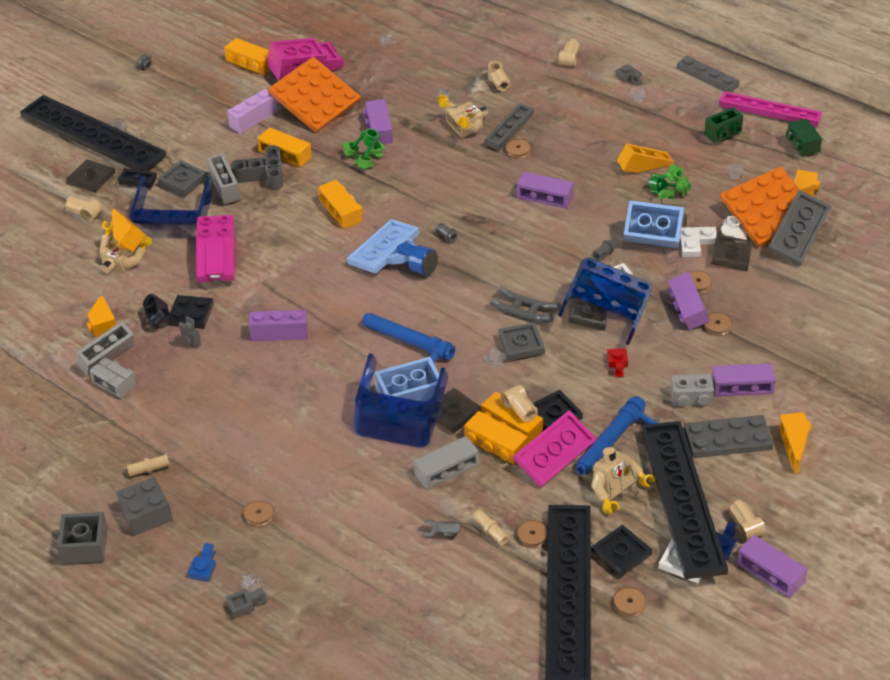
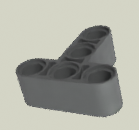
[231,146,283,190]

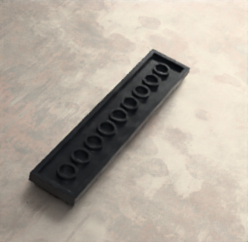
[20,95,166,171]
[641,421,728,579]
[545,505,591,680]

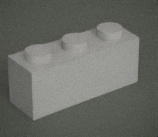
[206,153,240,204]
[76,321,134,376]
[414,436,480,490]

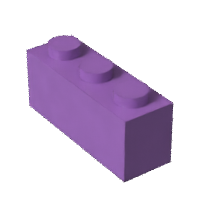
[363,99,393,144]
[517,172,574,209]
[668,272,710,330]
[249,310,308,341]
[712,363,776,397]
[737,535,808,598]

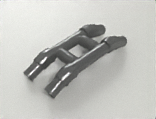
[489,286,561,323]

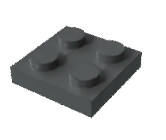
[158,160,207,196]
[498,322,545,361]

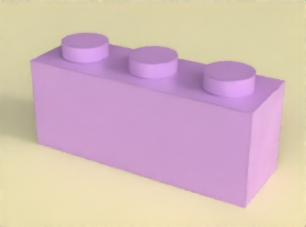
[227,89,278,134]

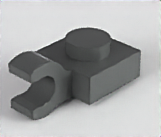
[615,64,643,86]
[179,316,201,349]
[424,519,461,536]
[226,588,267,618]

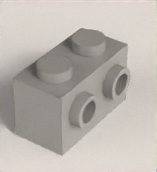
[670,374,714,406]

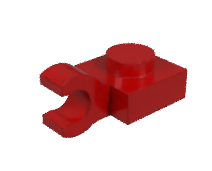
[607,348,628,377]

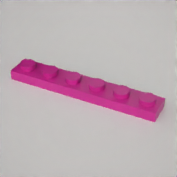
[719,91,822,127]

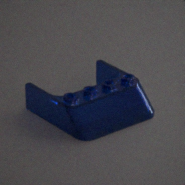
[130,176,213,227]
[558,258,652,345]
[353,353,449,448]

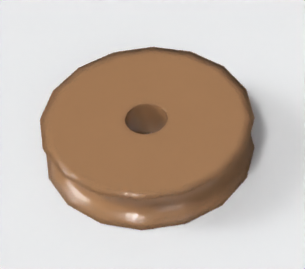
[505,139,531,159]
[689,271,712,293]
[703,312,732,336]
[243,501,274,527]
[517,520,548,549]
[613,587,646,617]

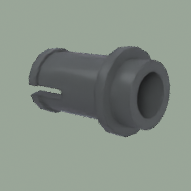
[435,223,458,242]
[592,240,615,261]

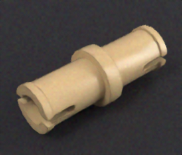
[127,454,170,477]
[472,509,510,546]

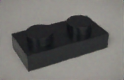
[118,168,157,189]

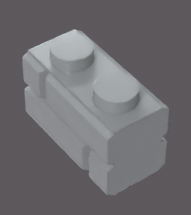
[90,357,136,399]

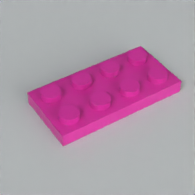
[513,410,597,488]

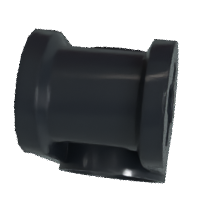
[143,293,171,330]

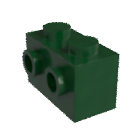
[704,107,743,143]
[786,119,822,156]

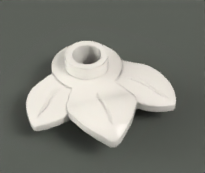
[721,216,748,244]

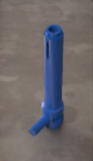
[362,313,456,363]
[576,396,658,475]

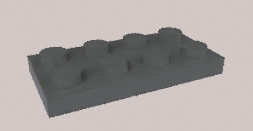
[767,190,832,266]
[684,415,773,458]

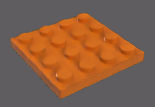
[268,56,361,133]
[720,166,800,248]

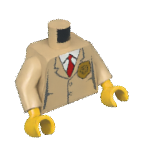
[437,94,488,138]
[99,220,152,274]
[591,447,655,514]

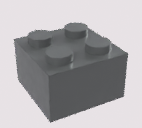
[116,477,173,536]
[57,512,108,564]

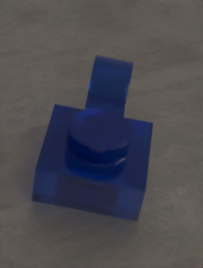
[717,521,737,560]

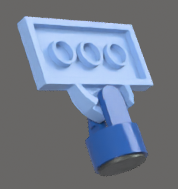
[346,219,438,276]

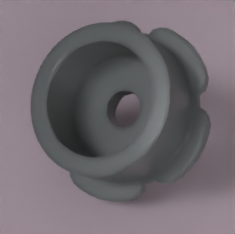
[137,54,152,69]

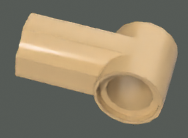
[558,39,580,67]
[488,60,511,92]
[65,196,103,222]
[501,385,538,422]
[728,500,766,541]

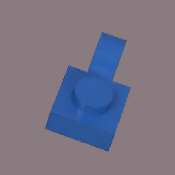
[188,543,216,582]

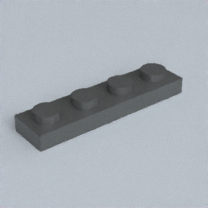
[677,56,740,93]
[485,103,534,150]

